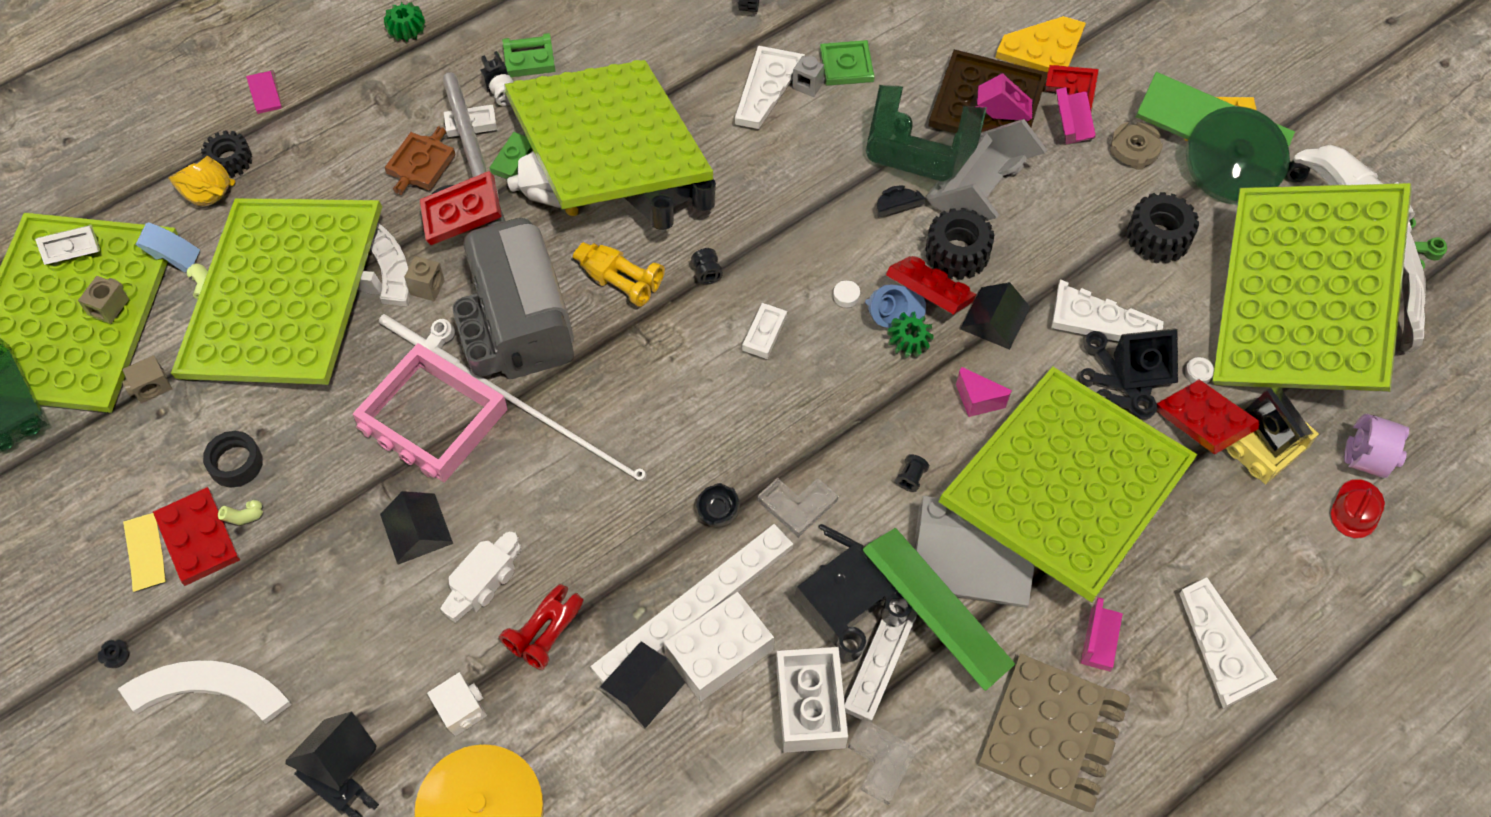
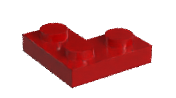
[1046,65,1099,114]

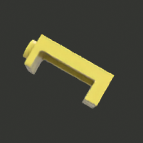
[1225,423,1319,485]

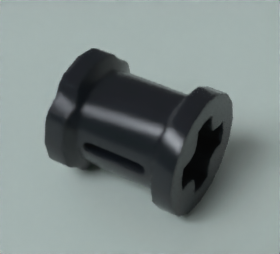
[895,454,930,492]

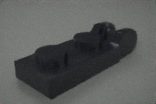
[294,770,379,817]

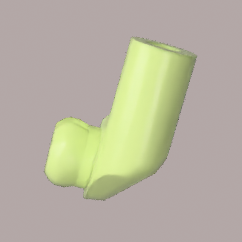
[187,264,208,299]
[218,500,263,525]

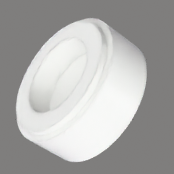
[833,281,860,308]
[1185,357,1214,384]

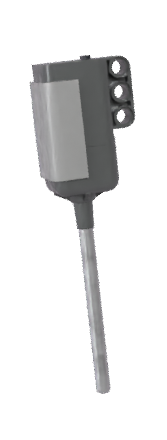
[443,72,574,379]

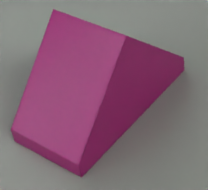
[246,70,282,114]
[956,367,1012,417]

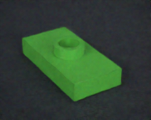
[489,132,533,179]

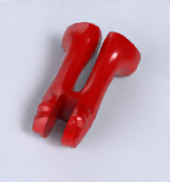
[499,584,584,670]

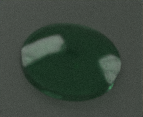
[1186,106,1290,205]

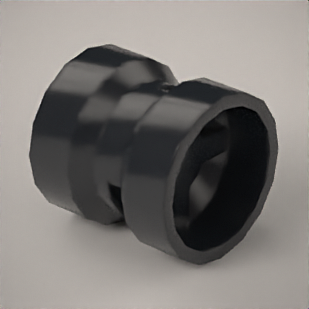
[691,248,723,285]

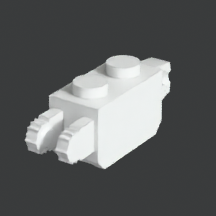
[440,531,522,623]

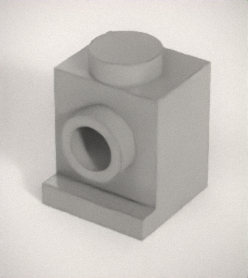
[792,56,825,97]

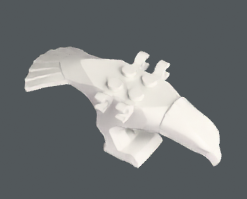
[1293,145,1426,352]

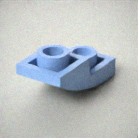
[135,222,200,273]

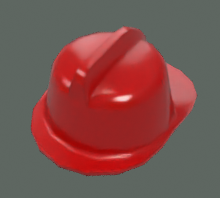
[1331,479,1385,539]

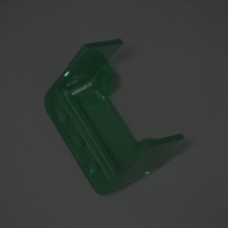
[866,85,987,181]

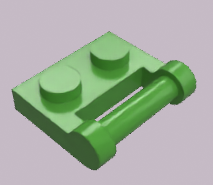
[502,33,556,77]

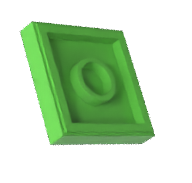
[820,40,875,86]

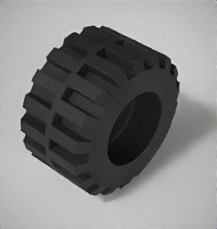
[1126,192,1199,263]
[925,208,995,279]

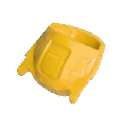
[168,156,235,206]

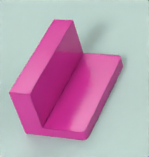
[1056,88,1096,145]
[1081,597,1123,672]

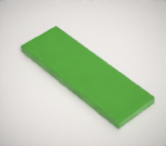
[1135,72,1295,177]
[863,528,1015,691]

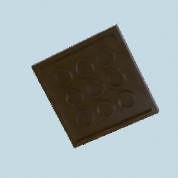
[928,49,1048,138]

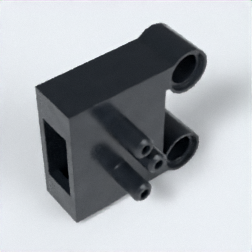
[623,179,716,230]
[794,542,912,662]

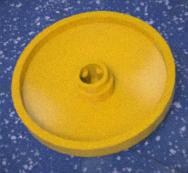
[415,744,544,817]

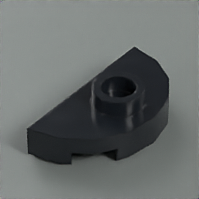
[876,185,926,218]

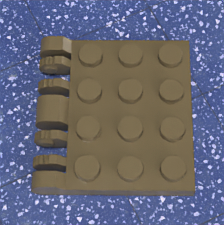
[978,653,1131,812]

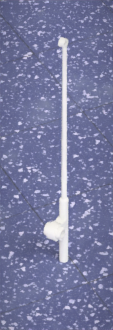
[379,314,646,481]

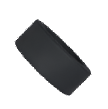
[203,431,263,488]

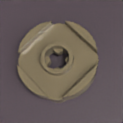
[1110,122,1163,170]

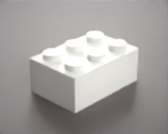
[664,592,774,702]
[776,647,848,753]

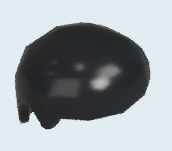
[696,483,740,527]

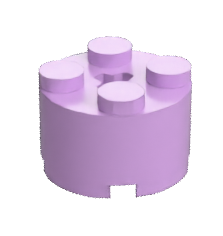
[1344,413,1409,478]

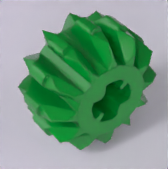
[384,2,426,43]
[887,311,934,358]

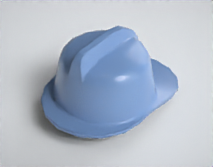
[865,284,926,328]

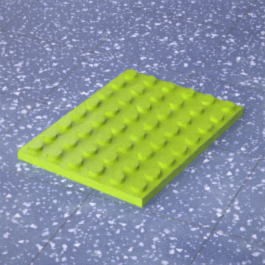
[504,60,713,209]
[1213,183,1412,392]
[171,198,382,385]
[0,213,178,413]
[939,366,1198,603]

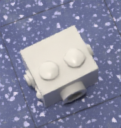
[427,672,487,737]

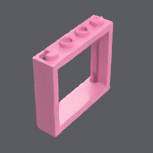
[353,343,508,483]

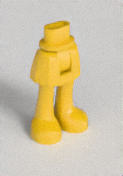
[572,242,665,307]

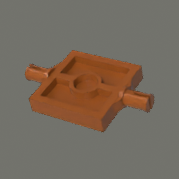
[384,126,456,195]

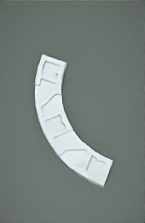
[369,223,410,307]
[118,661,292,724]

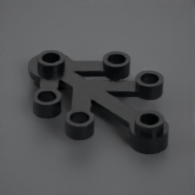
[1079,331,1157,420]

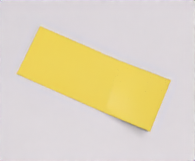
[123,513,165,592]

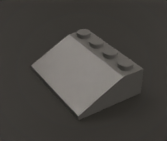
[914,496,1034,608]

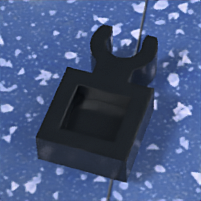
[480,51,508,93]

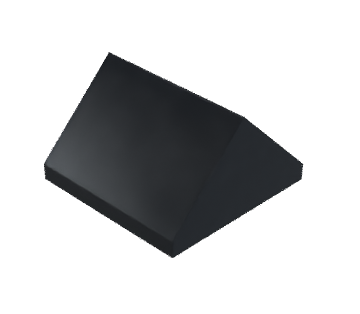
[960,282,1030,350]
[1113,328,1178,389]
[1244,387,1314,458]
[380,491,454,565]
[599,641,686,729]
[285,711,377,791]

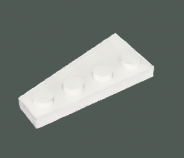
[735,46,805,129]
[1051,279,1164,341]
[1180,578,1277,709]

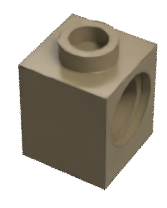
[404,256,445,301]
[78,276,129,324]
[122,355,172,404]

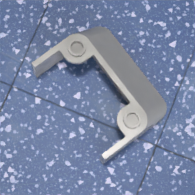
[926,119,1047,221]

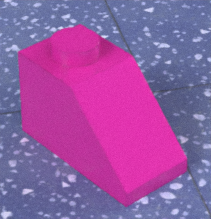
[977,73,1032,121]

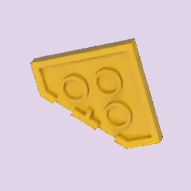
[995,16,1086,72]

